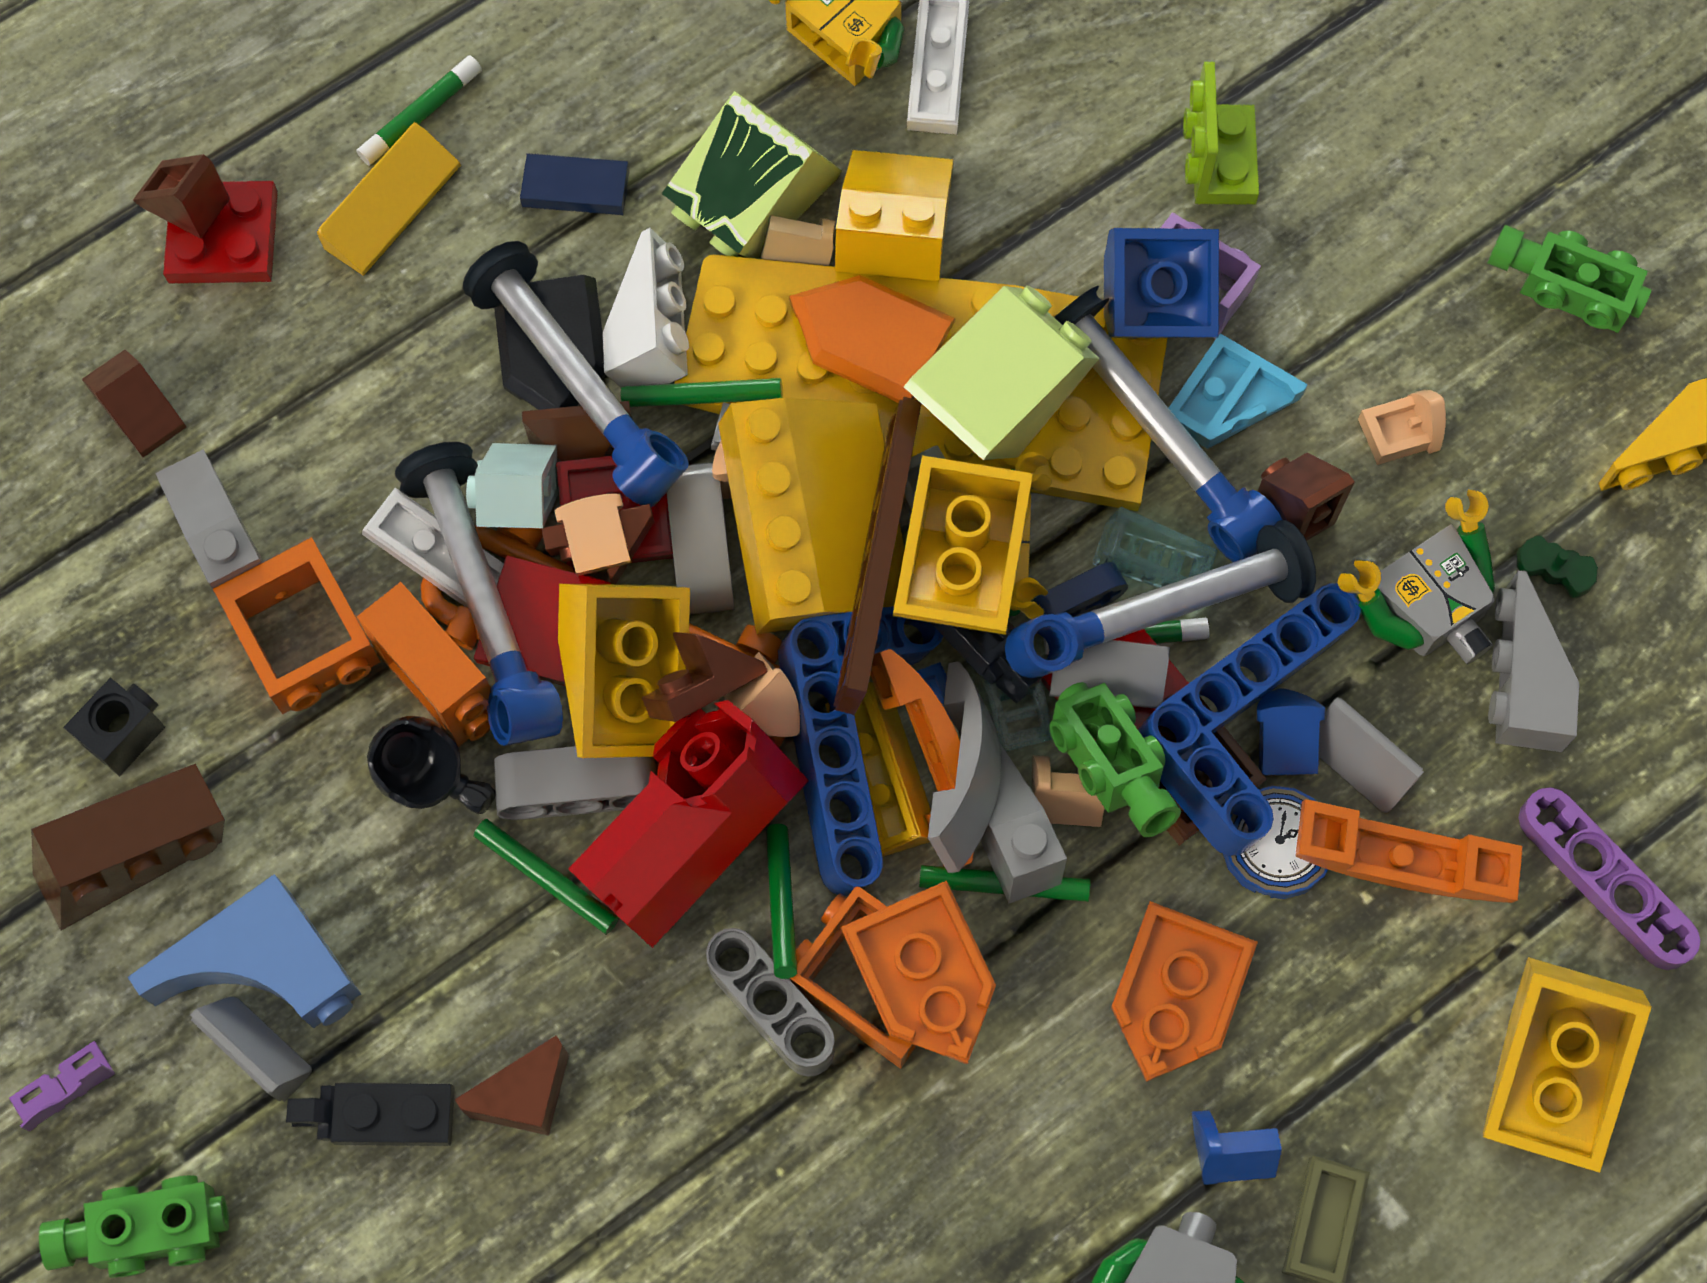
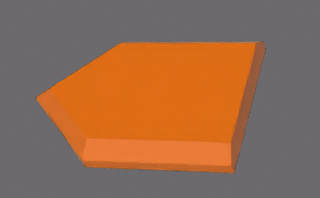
[789,275,955,403]
[841,880,996,1064]
[1111,901,1258,1082]

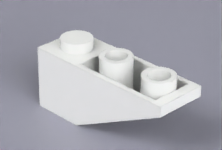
[603,228,689,387]

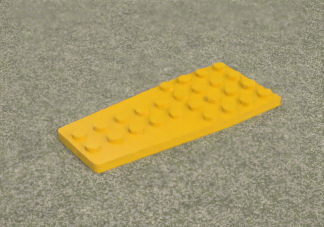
[674,254,1168,511]

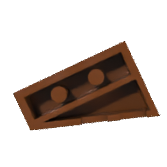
[31,764,225,931]

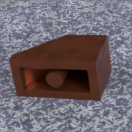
[1258,452,1355,541]

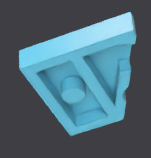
[1168,333,1308,449]

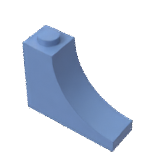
[128,874,361,1028]

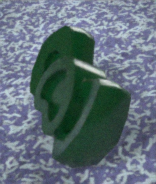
[1517,535,1598,598]

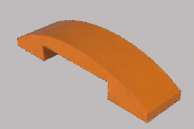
[870,649,974,866]
[1295,799,1523,903]

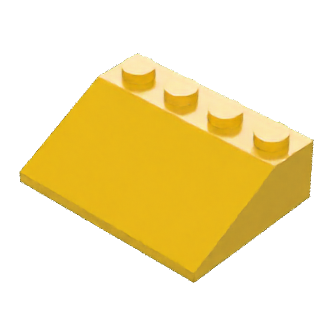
[718,398,905,634]

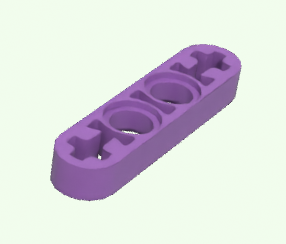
[1518,788,1700,970]

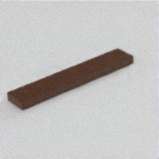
[834,397,922,715]

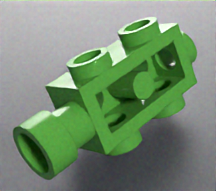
[1487,224,1652,333]
[1050,682,1181,837]
[39,1175,229,1278]

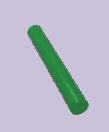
[621,378,783,408]
[473,819,619,935]
[766,824,797,979]
[919,865,1090,902]

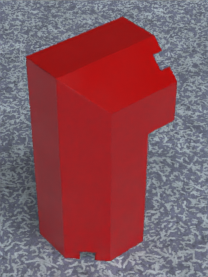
[568,700,809,948]

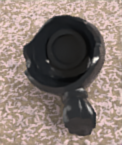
[367,716,496,814]

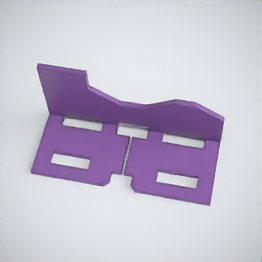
[9,1041,115,1131]

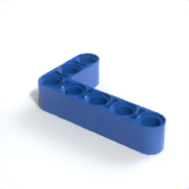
[1138,583,1361,856]
[778,606,943,896]

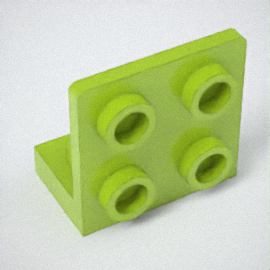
[1183,61,1259,205]

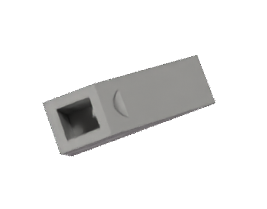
[1488,570,1579,752]

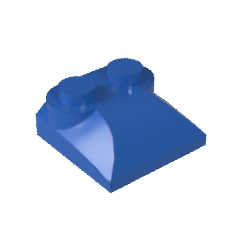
[1104,228,1219,339]

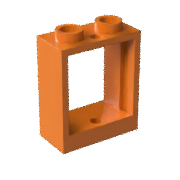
[213,537,381,714]
[357,582,491,747]
[790,887,917,1069]

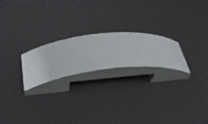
[928,661,1001,873]

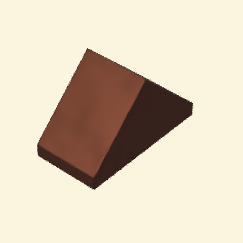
[133,154,230,238]
[82,349,186,458]
[455,1035,569,1135]

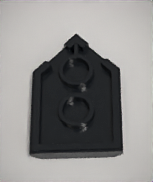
[494,275,607,410]

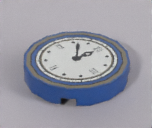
[1223,786,1328,899]

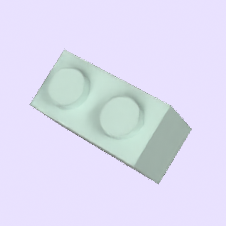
[466,443,558,528]

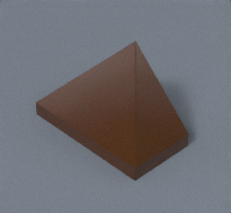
[522,401,633,462]

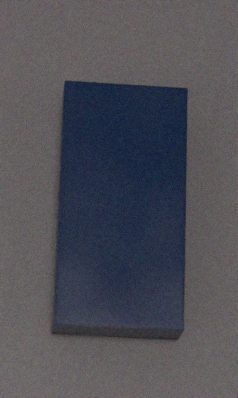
[520,153,630,215]

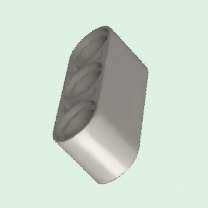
[667,462,735,615]
[494,746,657,820]
[706,928,835,1077]

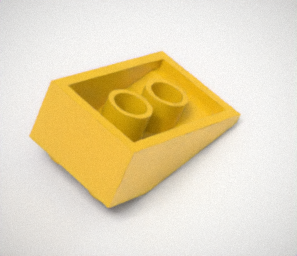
[835,150,954,281]
[893,455,1033,635]
[558,584,690,758]
[1483,957,1652,1173]

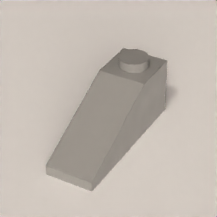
[155,449,263,589]
[980,744,1067,904]

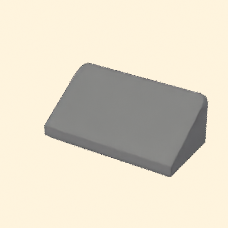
[1050,640,1170,709]
[1319,697,1424,813]
[190,996,312,1102]

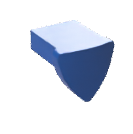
[1257,688,1325,775]
[1192,1110,1282,1185]

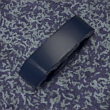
[1030,562,1128,635]

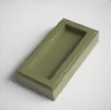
[1282,1155,1370,1283]

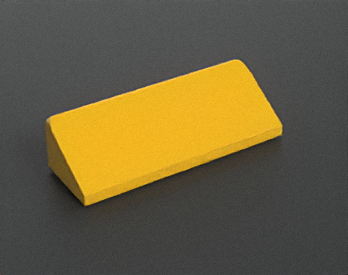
[317,122,461,276]
[825,682,931,856]

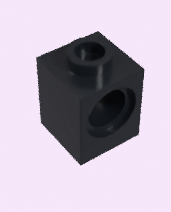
[63,677,165,777]

